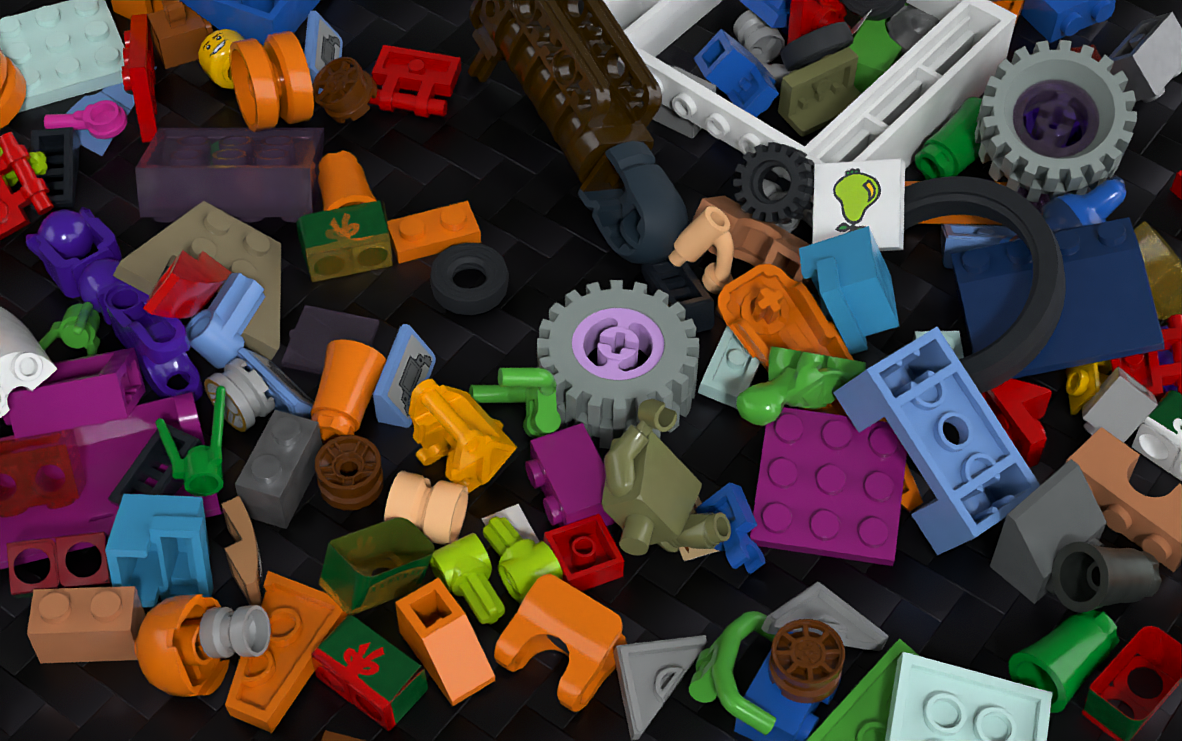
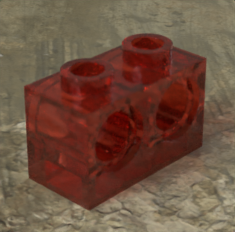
[0,429,86,518]

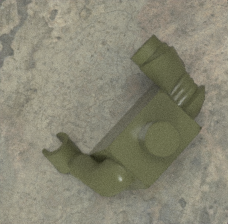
[602,399,731,555]

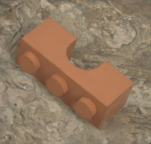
[691,195,816,295]
[1066,427,1182,572]

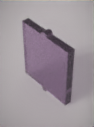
[281,305,380,375]

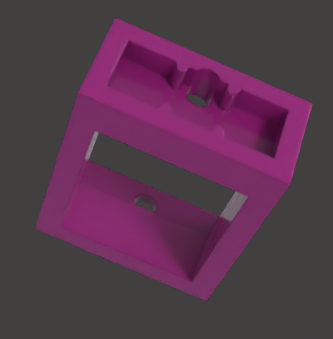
[2,347,146,439]

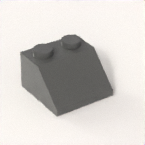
[990,459,1107,604]

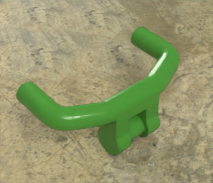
[469,368,561,438]
[689,611,776,736]

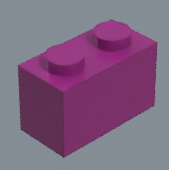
[525,423,616,527]

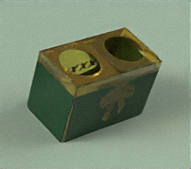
[296,200,393,282]
[319,518,434,615]

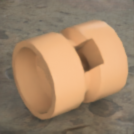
[384,471,468,546]

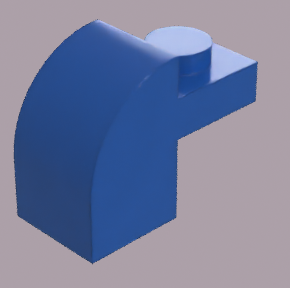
[693,29,779,117]

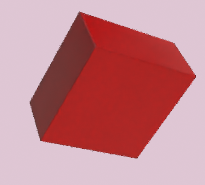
[544,513,624,592]

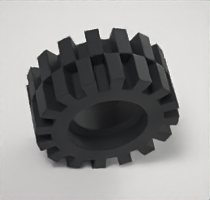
[733,142,815,224]

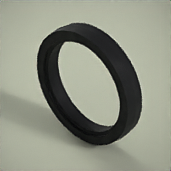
[830,176,1066,394]

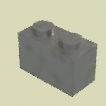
[1109,12,1182,103]
[235,410,323,529]

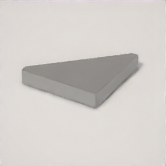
[761,581,889,651]
[613,635,707,740]

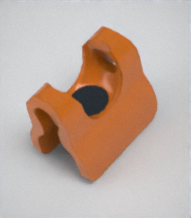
[494,574,627,712]

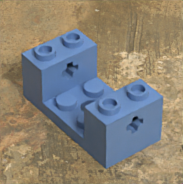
[833,327,1040,555]

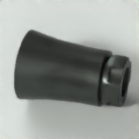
[1052,542,1162,613]

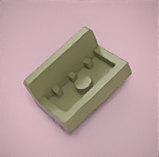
[778,47,861,137]

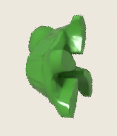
[736,346,866,426]

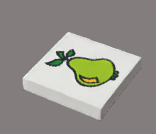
[812,158,905,251]

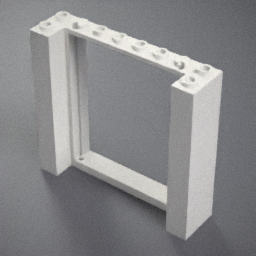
[591,0,1017,228]

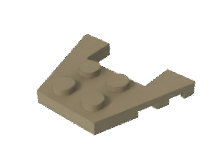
[113,201,281,360]

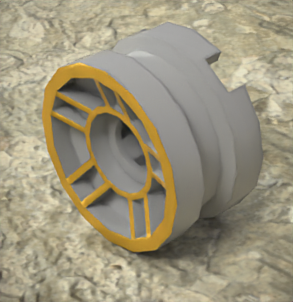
[204,358,275,432]

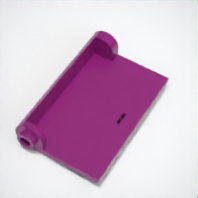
[0,392,221,570]

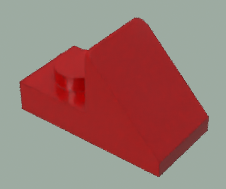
[982,378,1052,468]

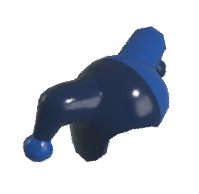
[999,176,1126,244]

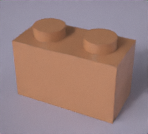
[27,586,146,663]

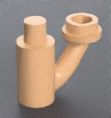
[668,206,734,295]

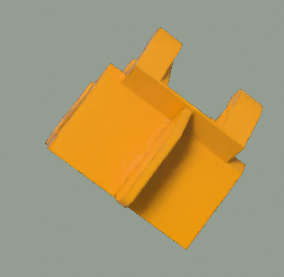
[408,379,517,494]

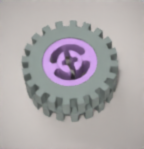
[537,280,699,449]

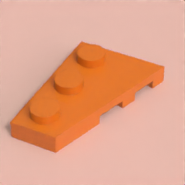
[225,571,353,733]

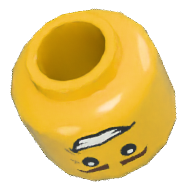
[198,29,245,89]

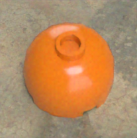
[134,594,230,697]

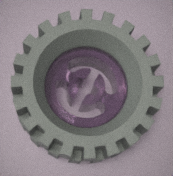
[975,40,1137,203]

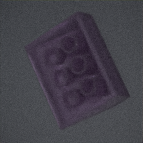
[135,128,324,222]

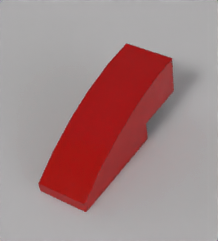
[143,250,232,319]

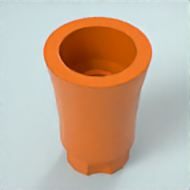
[318,150,377,243]
[310,339,386,444]

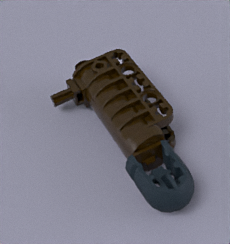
[468,0,689,264]

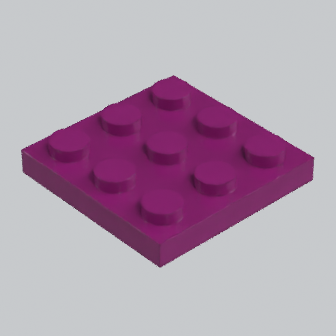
[750,407,907,566]

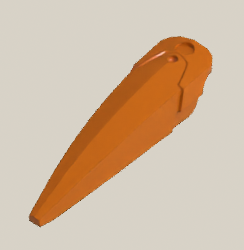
[717,264,923,512]

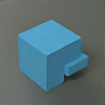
[799,226,899,354]
[105,494,214,608]

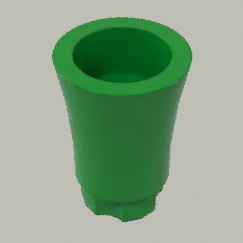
[915,97,982,180]
[1008,610,1120,713]

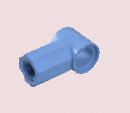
[185,273,266,369]

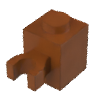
[147,0,213,69]

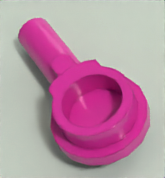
[44,100,127,139]

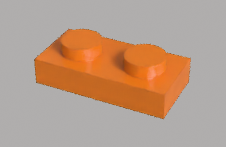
[387,201,481,263]

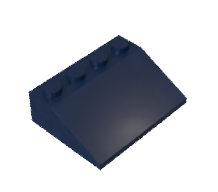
[951,217,1165,379]

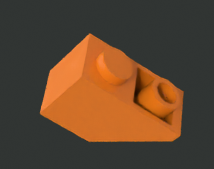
[395,577,495,706]

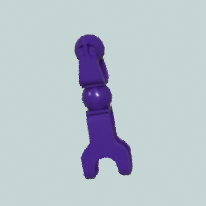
[26,207,204,402]

